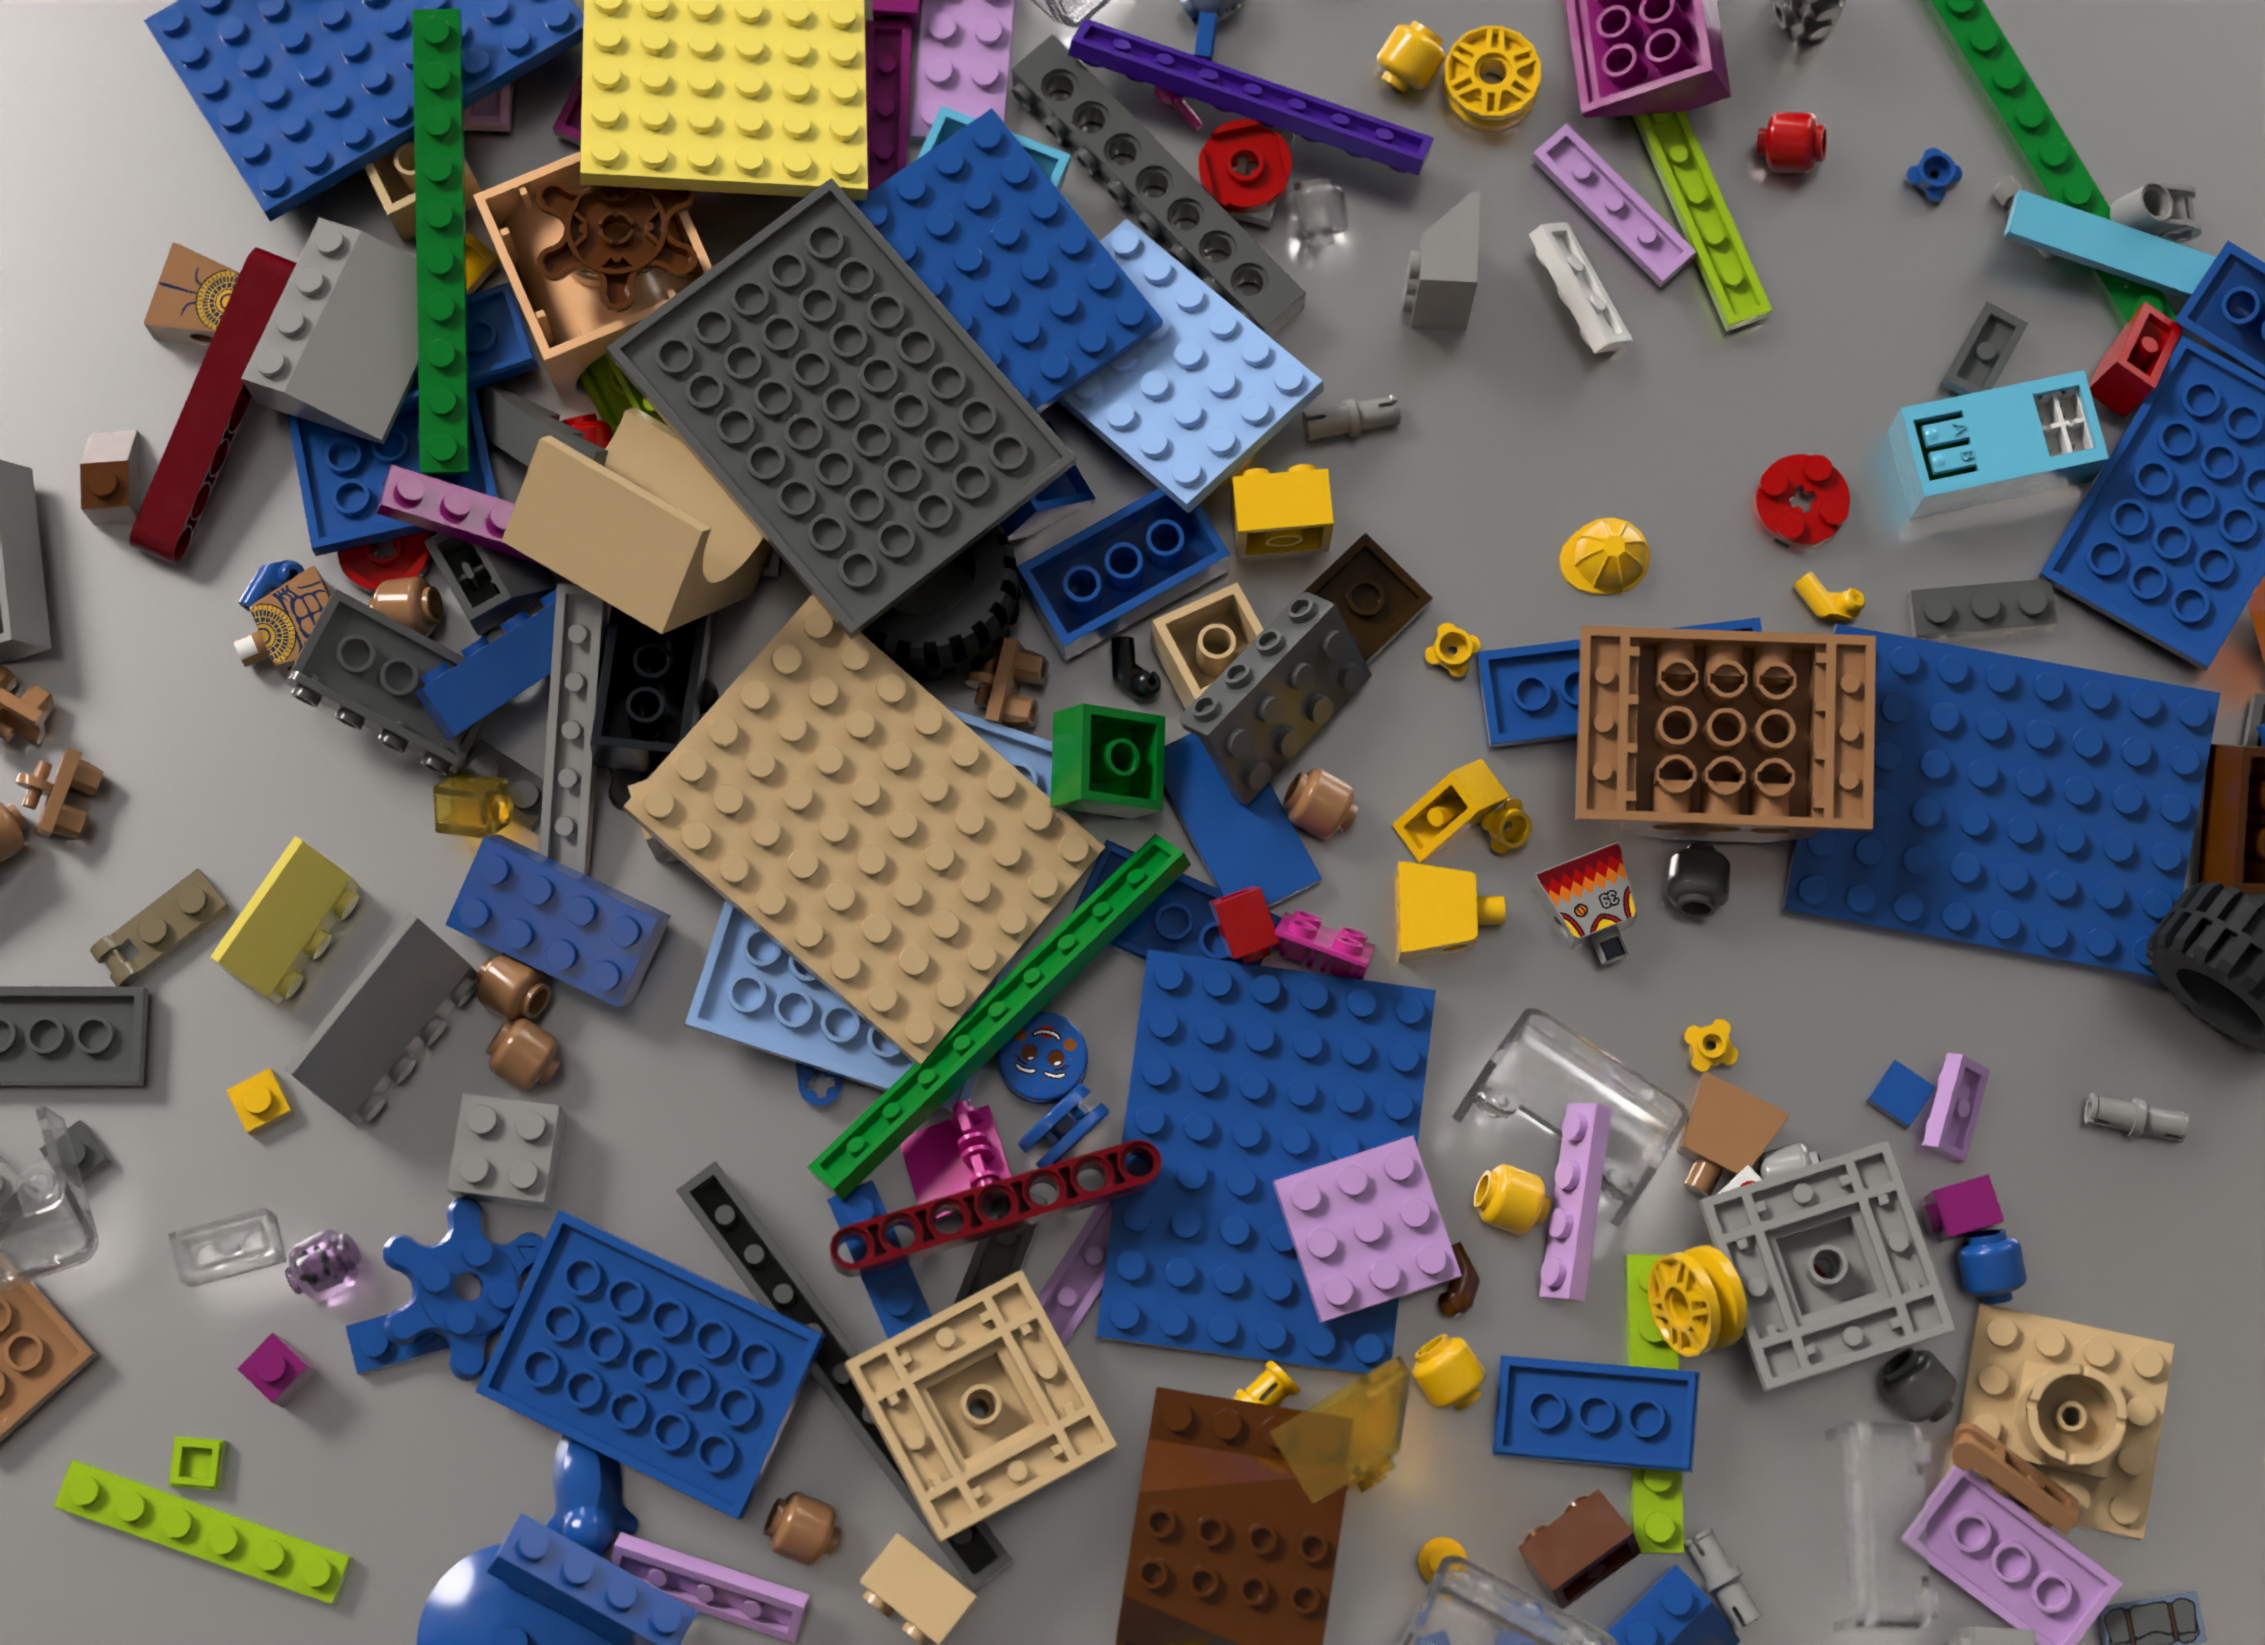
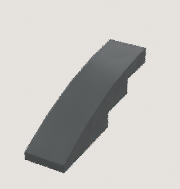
[479,383,608,467]

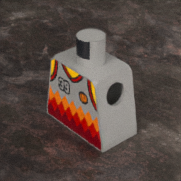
[1530,841,1637,965]

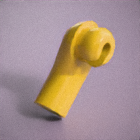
[1793,572,1865,622]

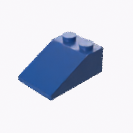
[2174,241,2265,378]

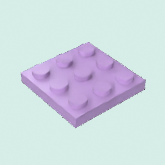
[1272,1135,1462,1324]

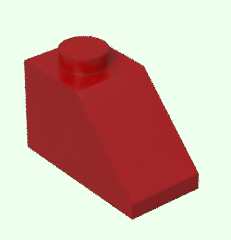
[2089,302,2183,418]

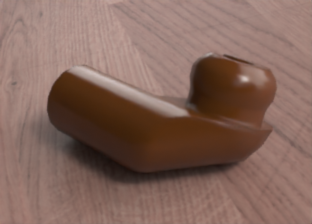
[1438,1242,1480,1317]

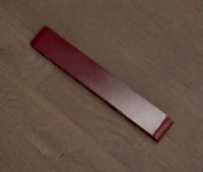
[129,247,297,564]
[830,1139,1162,1277]

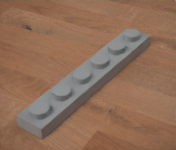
[539,584,608,876]

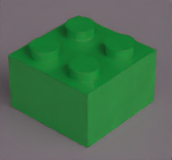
[1050,703,1165,819]

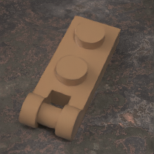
[1952,1422,2079,1534]

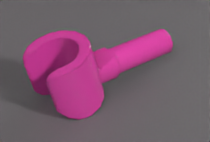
[1154,86,1203,131]

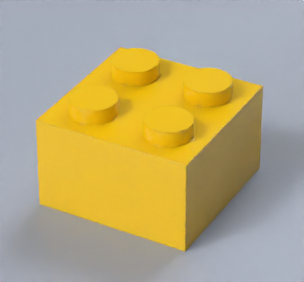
[1230,464,1334,559]

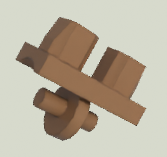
[965,638,1049,728]
[0,665,53,746]
[15,748,104,838]

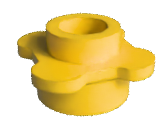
[1425,623,1481,678]
[1481,797,1532,854]
[1684,1019,1739,1072]

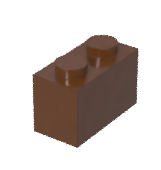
[1518,1489,1641,1611]

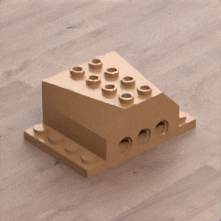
[1575,626,1876,843]

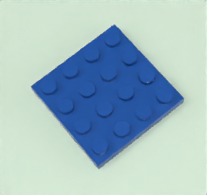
[287,388,499,556]

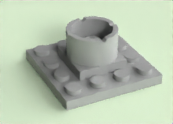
[1699,1140,1956,1392]

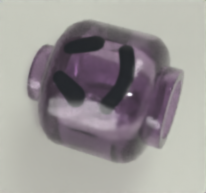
[285,1229,363,1302]

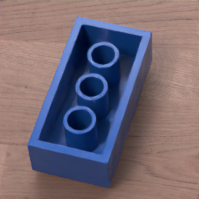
[1017,488,1231,661]
[445,834,671,1008]

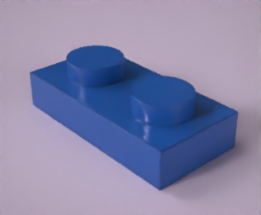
[346,1314,450,1375]

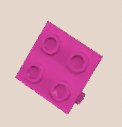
[1272,910,1376,980]
[900,1100,1012,1221]

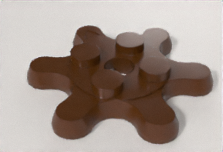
[535,180,698,313]

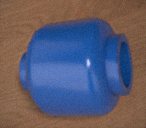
[1957,1229,2027,1304]

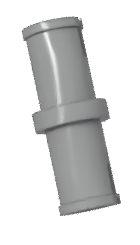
[1302,395,1401,441]
[2084,1093,2189,1143]
[1684,1527,1763,1631]

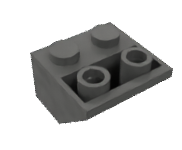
[424,533,558,636]

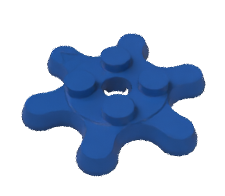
[382,1197,544,1381]

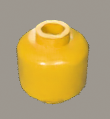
[1377,21,1445,93]
[1474,1164,1551,1235]
[1412,1334,1486,1411]

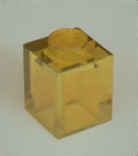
[433,772,513,838]

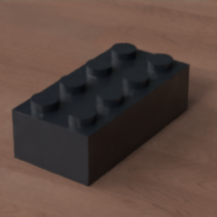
[590,606,714,772]

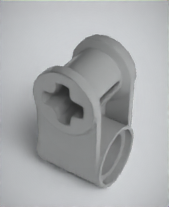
[2110,182,2202,243]

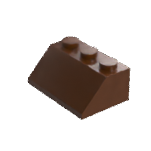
[2198,744,2265,894]

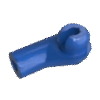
[239,560,304,612]

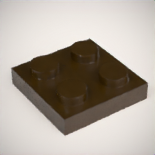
[1304,532,1433,664]

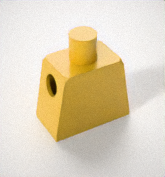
[1395,862,1506,961]

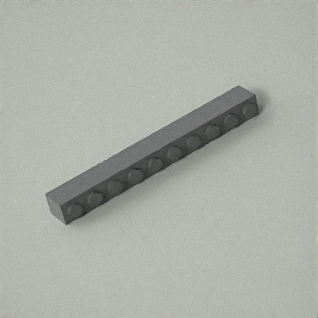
[676,1161,1014,1593]

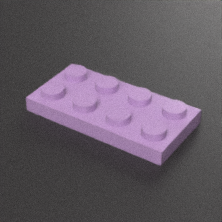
[910,0,1016,143]
[1898,1464,2123,1645]

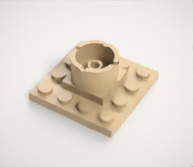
[844,1269,1118,1544]
[1948,1303,2175,1540]

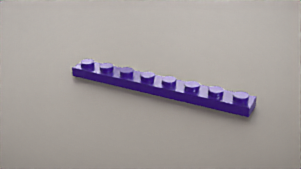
[1068,18,1434,176]

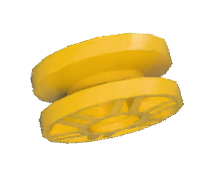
[1443,26,1541,131]
[1648,1245,1747,1357]

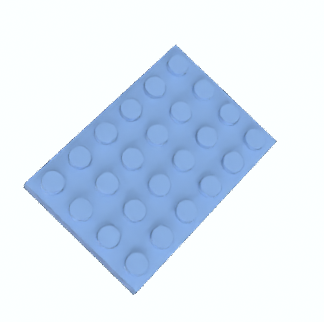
[1058,219,1324,513]

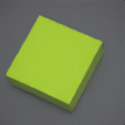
[168,1436,227,1491]

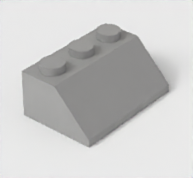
[1403,192,1481,331]

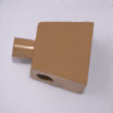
[1677,1071,1789,1197]

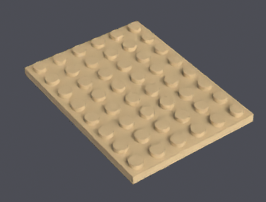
[622,594,1105,1065]

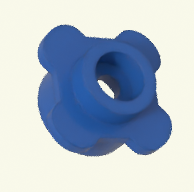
[1906,148,1962,202]

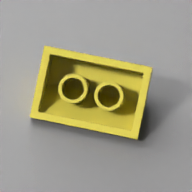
[210,836,360,1006]

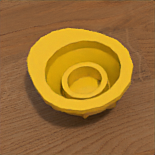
[1559,517,1650,595]

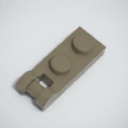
[90,868,230,987]

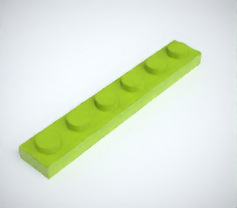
[1632,111,1772,332]
[1625,1254,1684,1554]
[53,1459,353,1605]

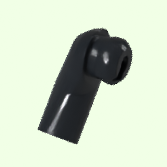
[1111,636,1161,700]

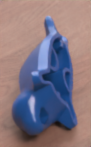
[545,1435,638,1558]

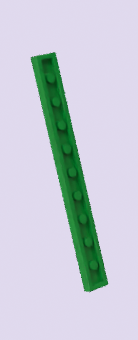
[1923,0,2177,329]
[412,9,470,476]
[807,834,1191,1201]

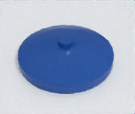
[416,1543,616,1645]

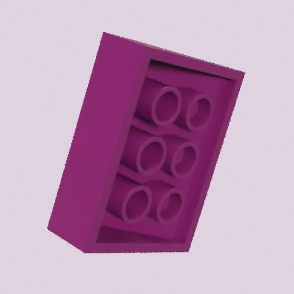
[1565,0,1732,118]

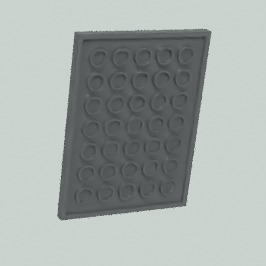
[606,178,1076,639]

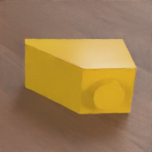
[1392,758,1510,863]

